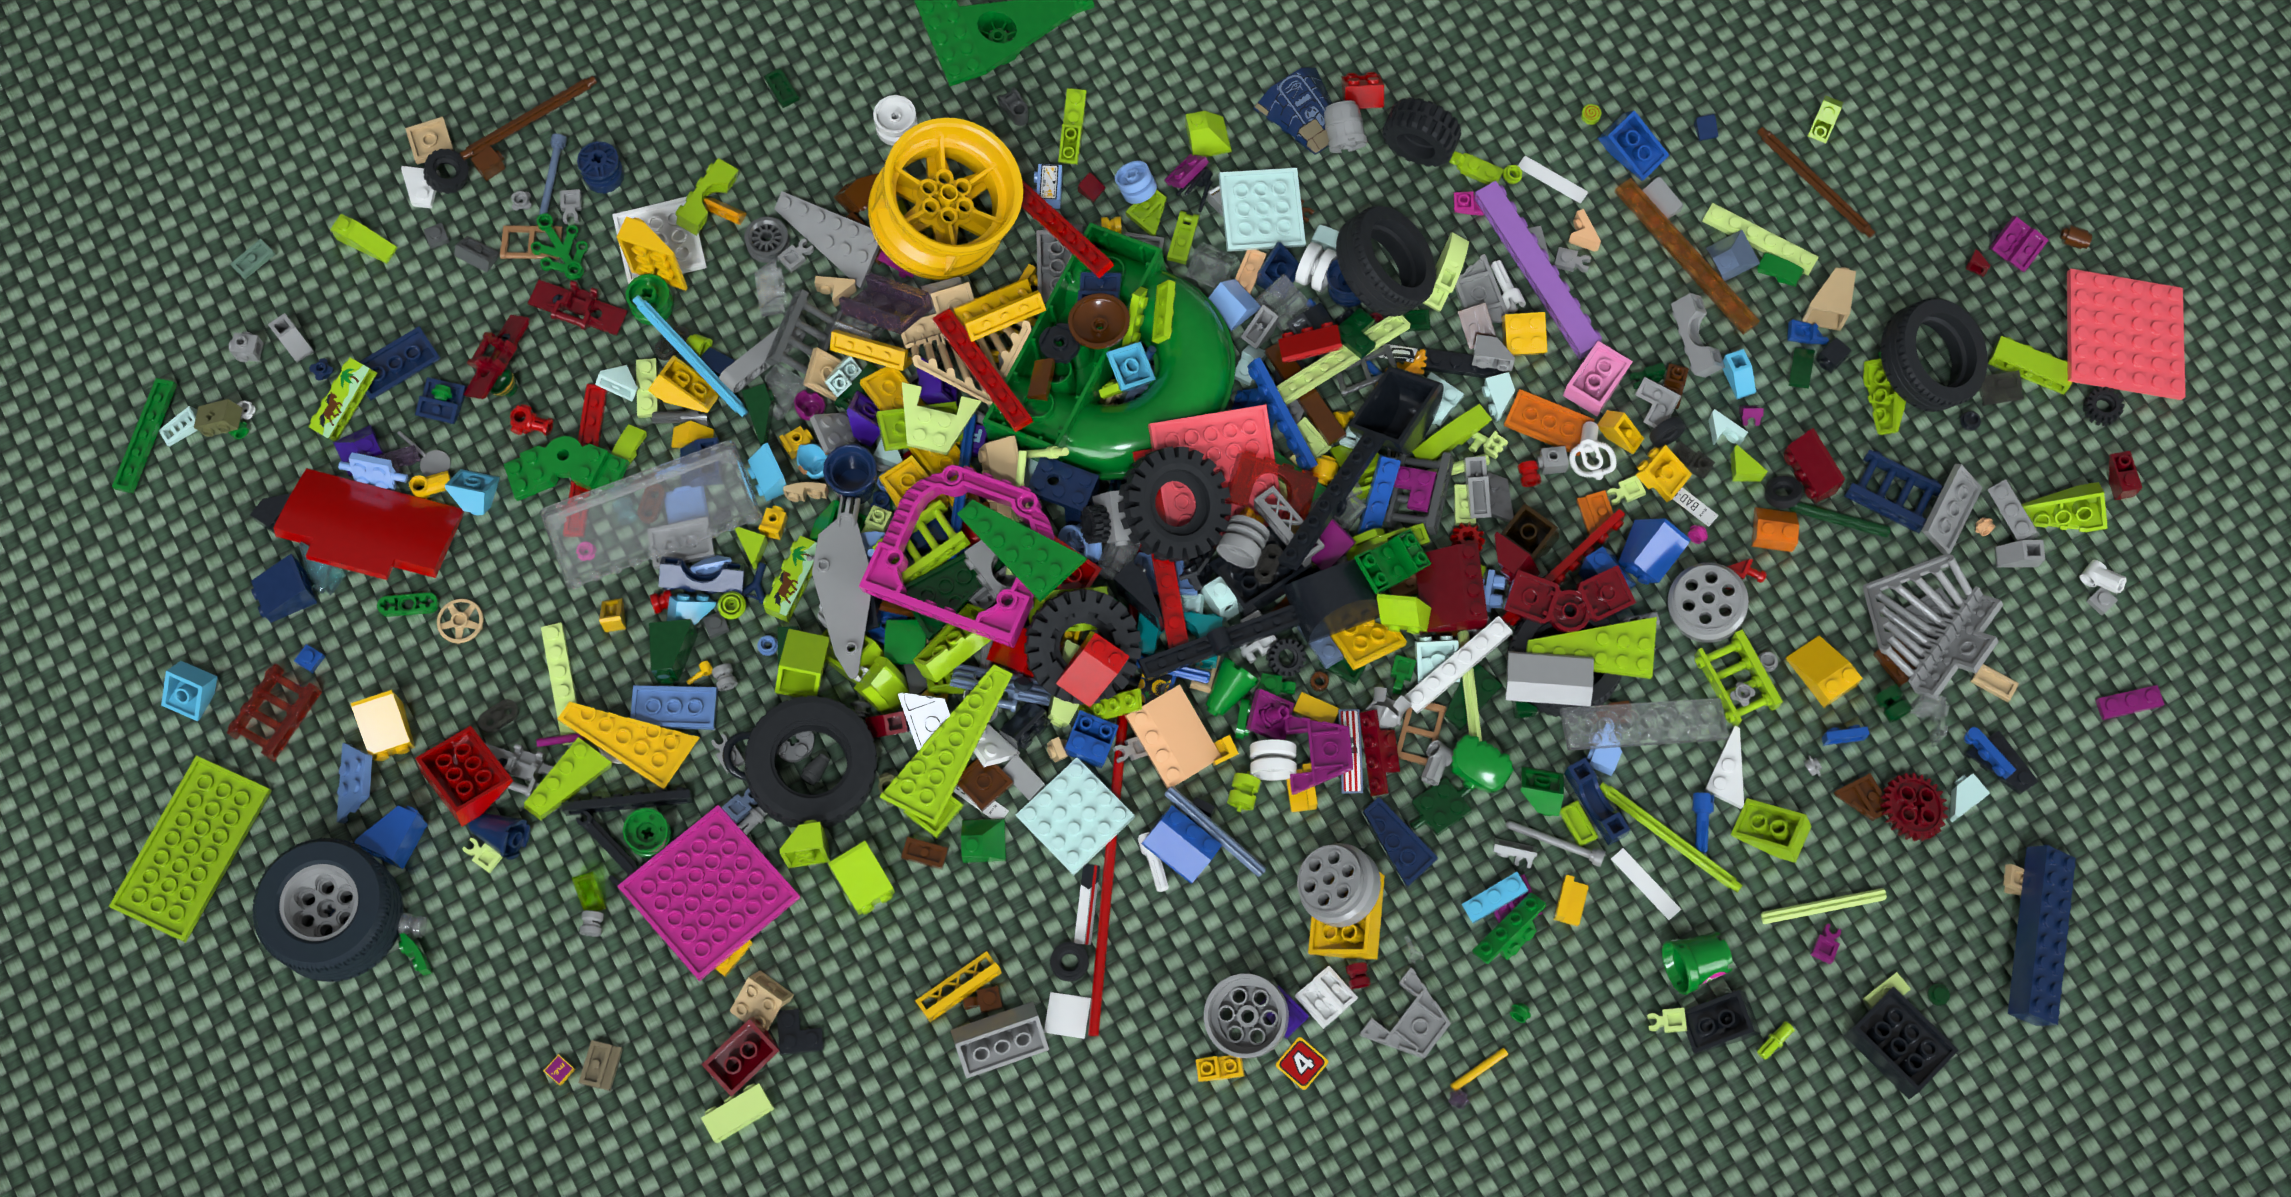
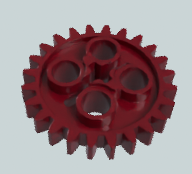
[1880,772,1948,842]

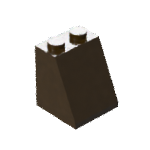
[1501,503,1559,560]

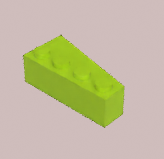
[524,737,612,820]

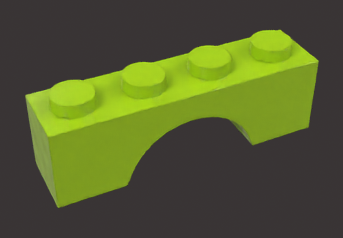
[675,158,738,236]

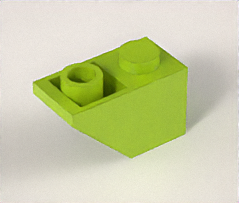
[1808,95,1844,143]

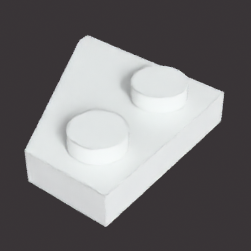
[401,166,440,209]

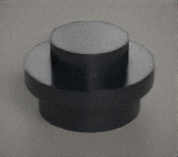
[1960,411,1981,431]

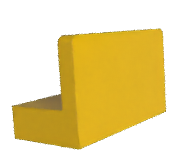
[1286,763,1318,812]
[1553,875,1588,926]

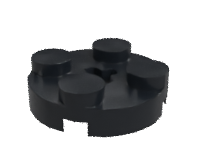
[1039,323,1081,364]

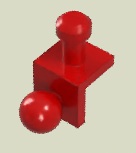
[1725,558,1767,589]

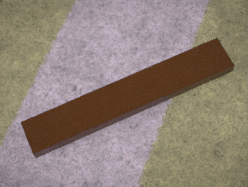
[1264,343,1346,446]

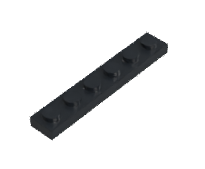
[562,787,693,816]

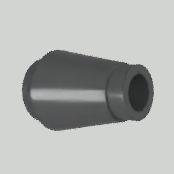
[801,753,830,786]

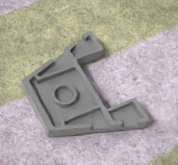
[1360,968,1451,1059]

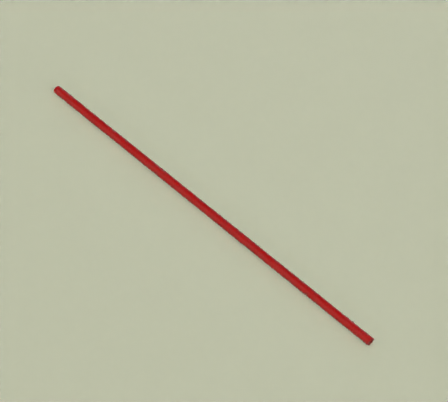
[1088,544,1142,1036]

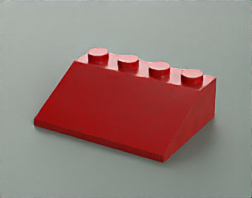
[415,726,513,827]

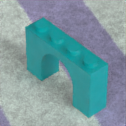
[1137,608,1223,670]

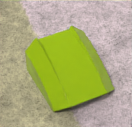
[854,656,910,715]

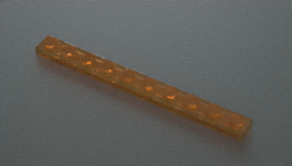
[1615,178,1760,335]

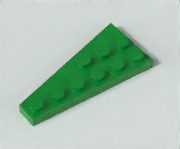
[957,500,1087,602]

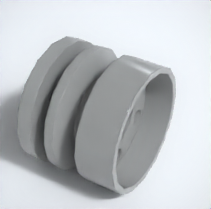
[1216,515,1270,568]

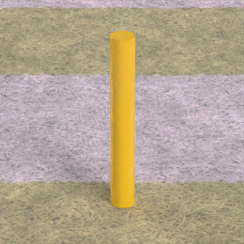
[1450,1048,1508,1092]

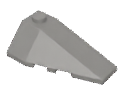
[1036,230,1072,304]

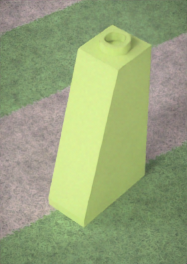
[1047,639,1080,728]

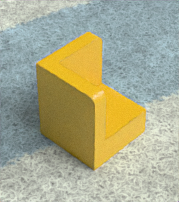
[1212,735,1239,766]

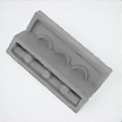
[1505,651,1594,706]

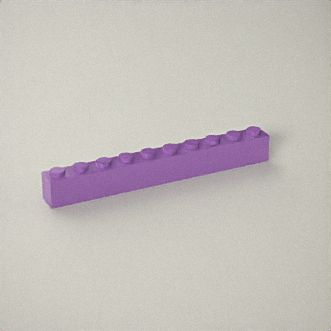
[1474,181,1602,360]

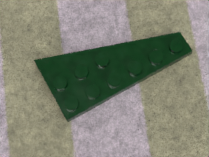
[905,553,1004,641]

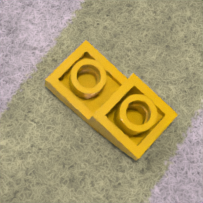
[1196,1055,1244,1082]

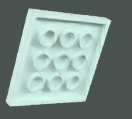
[1219,168,1306,252]
[1016,758,1135,876]

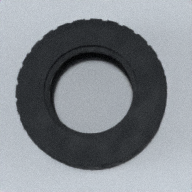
[745,695,877,829]

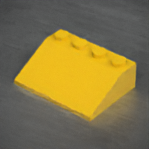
[617,216,688,291]
[1308,869,1385,959]

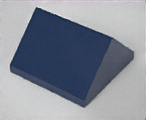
[1257,242,1299,298]

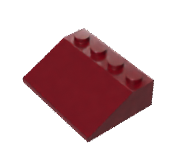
[1415,543,1488,632]

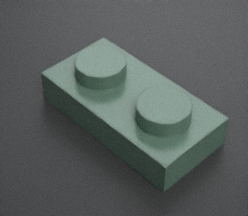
[230,239,276,280]

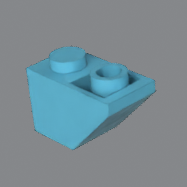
[1723,349,1756,399]
[667,594,716,625]

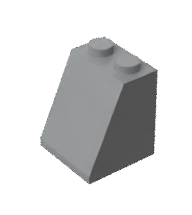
[1092,491,1140,547]

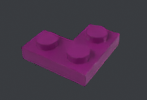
[1394,466,1437,512]

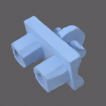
[1483,570,1507,612]

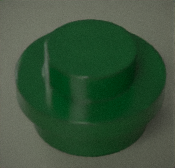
[1927,984,1950,1006]

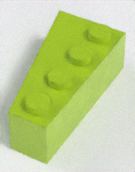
[913,604,991,683]

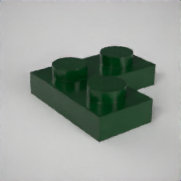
[1338,308,1376,360]

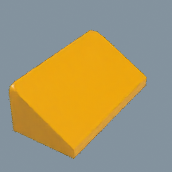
[703,198,747,225]

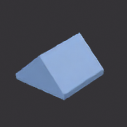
[1208,279,1261,331]

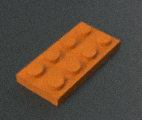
[1504,389,1595,456]

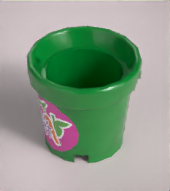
[1662,931,1733,995]

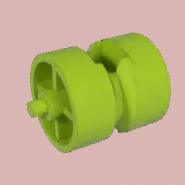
[1227,771,1261,812]

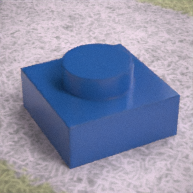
[294,644,325,674]

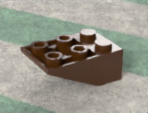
[833,173,879,214]

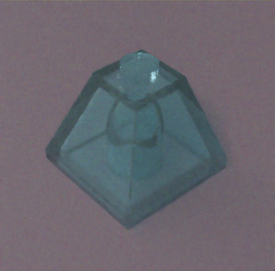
[299,542,346,595]

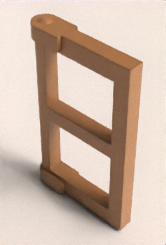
[500,226,563,260]
[1397,703,1447,766]

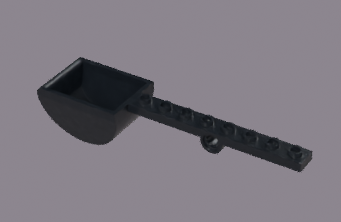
[1278,365,1444,571]
[1138,559,1380,681]

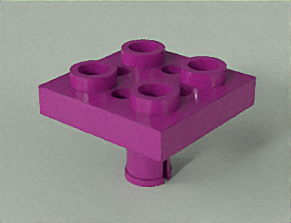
[1246,689,1294,740]

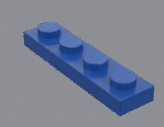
[1357,455,1401,534]

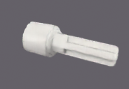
[1491,260,1526,313]
[1138,832,1169,892]

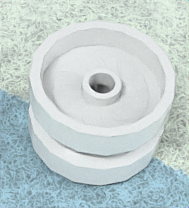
[873,95,918,146]
[1295,242,1337,293]
[1250,740,1297,781]

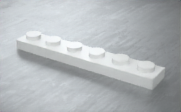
[1403,616,1513,714]

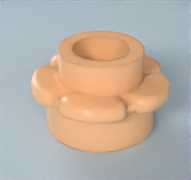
[1975,517,1995,536]

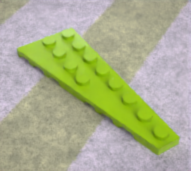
[880,665,1013,826]

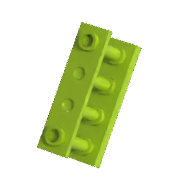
[872,500,971,585]
[1694,629,1783,727]

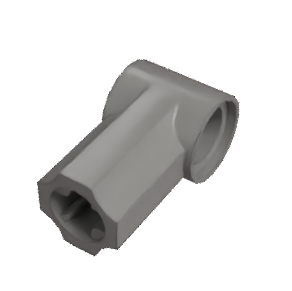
[1421,740,1453,786]

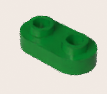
[1235,698,1252,740]

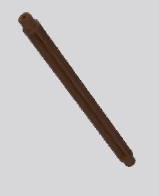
[460,76,597,160]
[1757,127,1876,238]

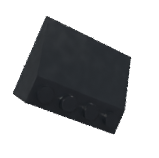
[1209,526,1313,618]
[1844,986,1959,1099]

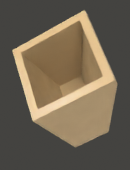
[1801,267,1856,331]

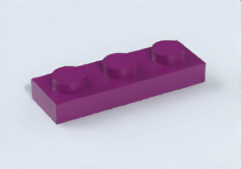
[2095,685,2165,720]

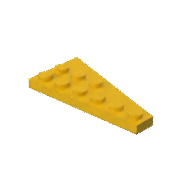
[557,702,700,790]

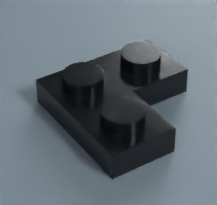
[777,1009,824,1056]

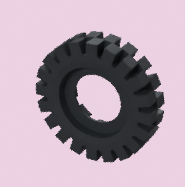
[1118,446,1231,562]
[1024,589,1141,705]

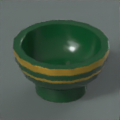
[490,370,518,397]

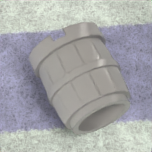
[1324,101,1367,153]

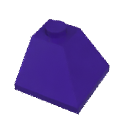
[846,391,880,447]
[333,425,387,477]

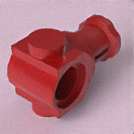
[510,404,553,436]

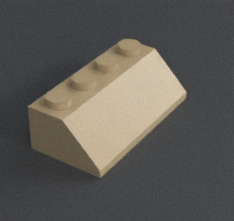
[978,436,1029,523]

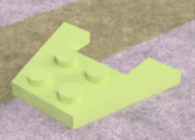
[902,382,981,455]

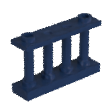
[1844,449,1944,534]

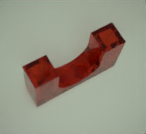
[1225,450,1319,526]

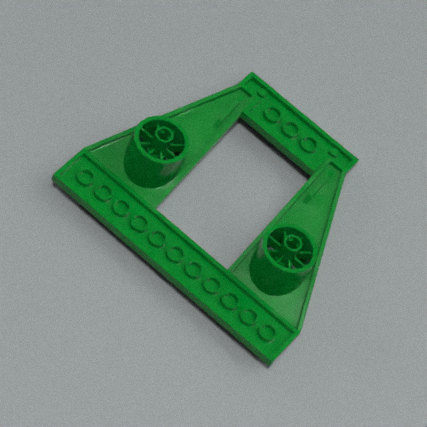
[914,0,1094,87]

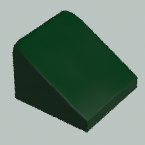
[1512,701,1538,719]

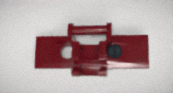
[528,280,628,336]
[464,315,530,399]

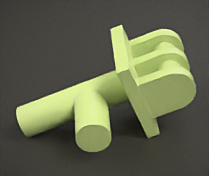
[1469,431,1508,459]

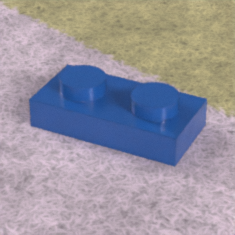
[1822,725,1870,746]

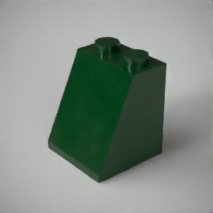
[649,619,698,685]

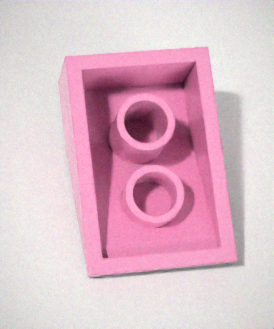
[1563,341,1633,417]

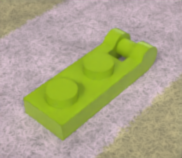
[1167,211,1200,265]

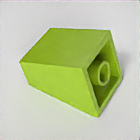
[828,841,895,915]

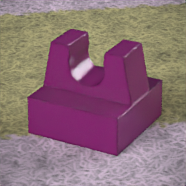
[1739,406,1764,426]

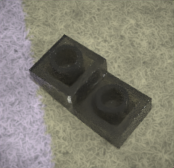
[1671,441,1715,479]

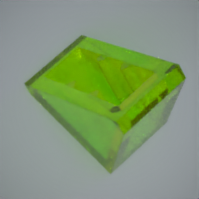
[572,871,606,911]

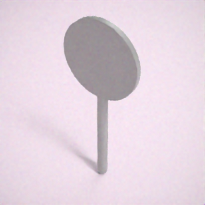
[397,431,451,476]

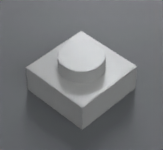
[2086,587,2118,616]

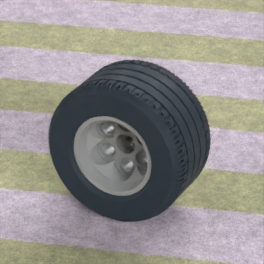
[252,838,403,982]

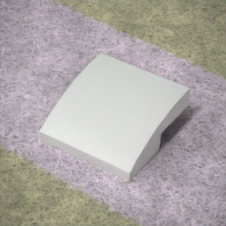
[1295,966,1358,1029]

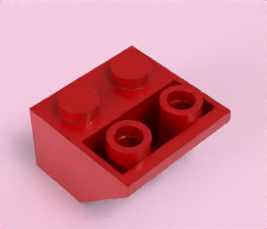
[1341,72,1384,109]

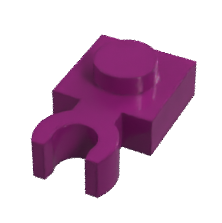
[1811,923,1841,964]

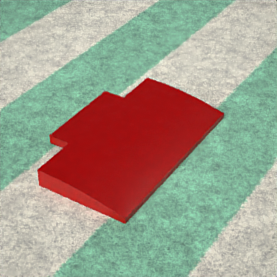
[273,468,464,580]

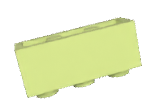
[701,1083,774,1143]

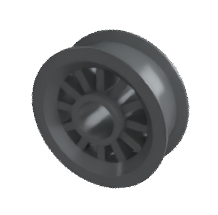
[744,217,790,263]

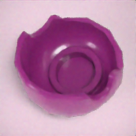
[794,390,826,421]

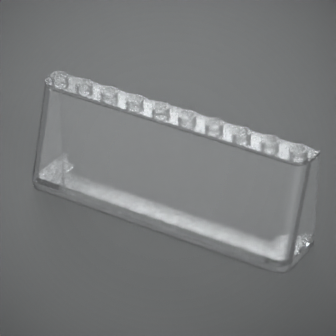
[540,441,763,589]

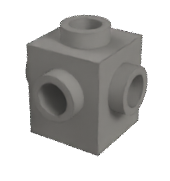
[229,332,264,362]

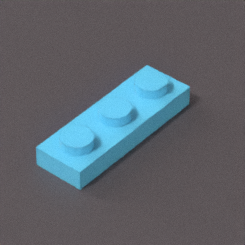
[1462,872,1529,924]

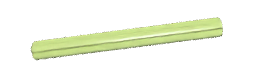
[1457,630,1482,742]
[1761,888,1887,924]

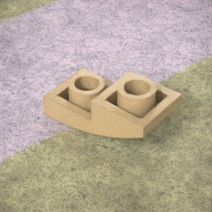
[783,482,829,502]

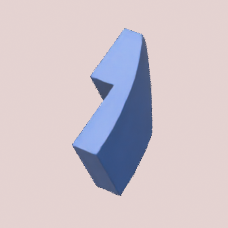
[1787,319,1829,345]

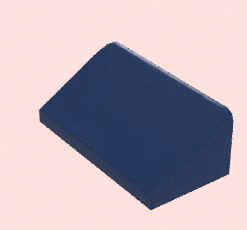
[700,347,735,375]

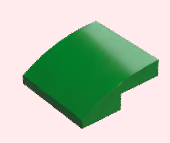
[884,620,927,664]

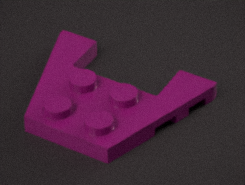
[1285,714,1353,795]

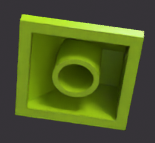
[1185,111,1232,157]

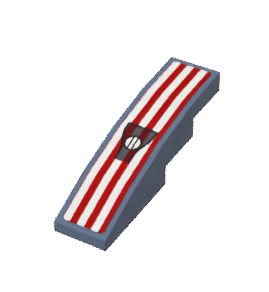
[1338,709,1363,794]

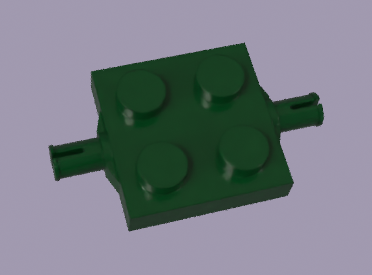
[1410,778,1473,836]

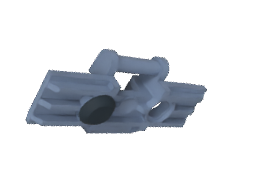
[950,664,1051,713]

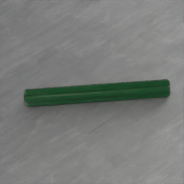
[1789,502,1891,538]

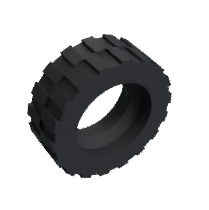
[423,149,469,194]

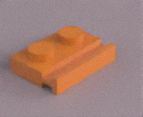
[1576,490,1614,536]

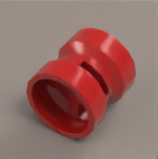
[1518,461,1541,487]
[650,590,673,614]

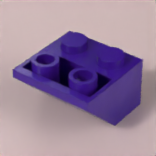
[917,358,957,405]

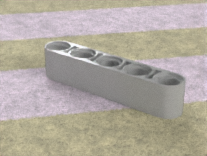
[719,326,806,393]

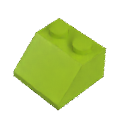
[1377,594,1431,634]

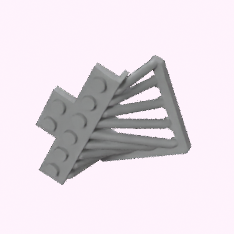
[1863,554,2003,700]

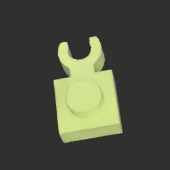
[1607,475,1646,505]
[462,838,503,873]
[1647,1008,1687,1033]

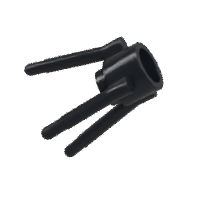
[1176,167,1213,212]

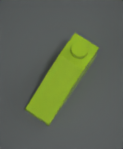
[330,214,397,264]

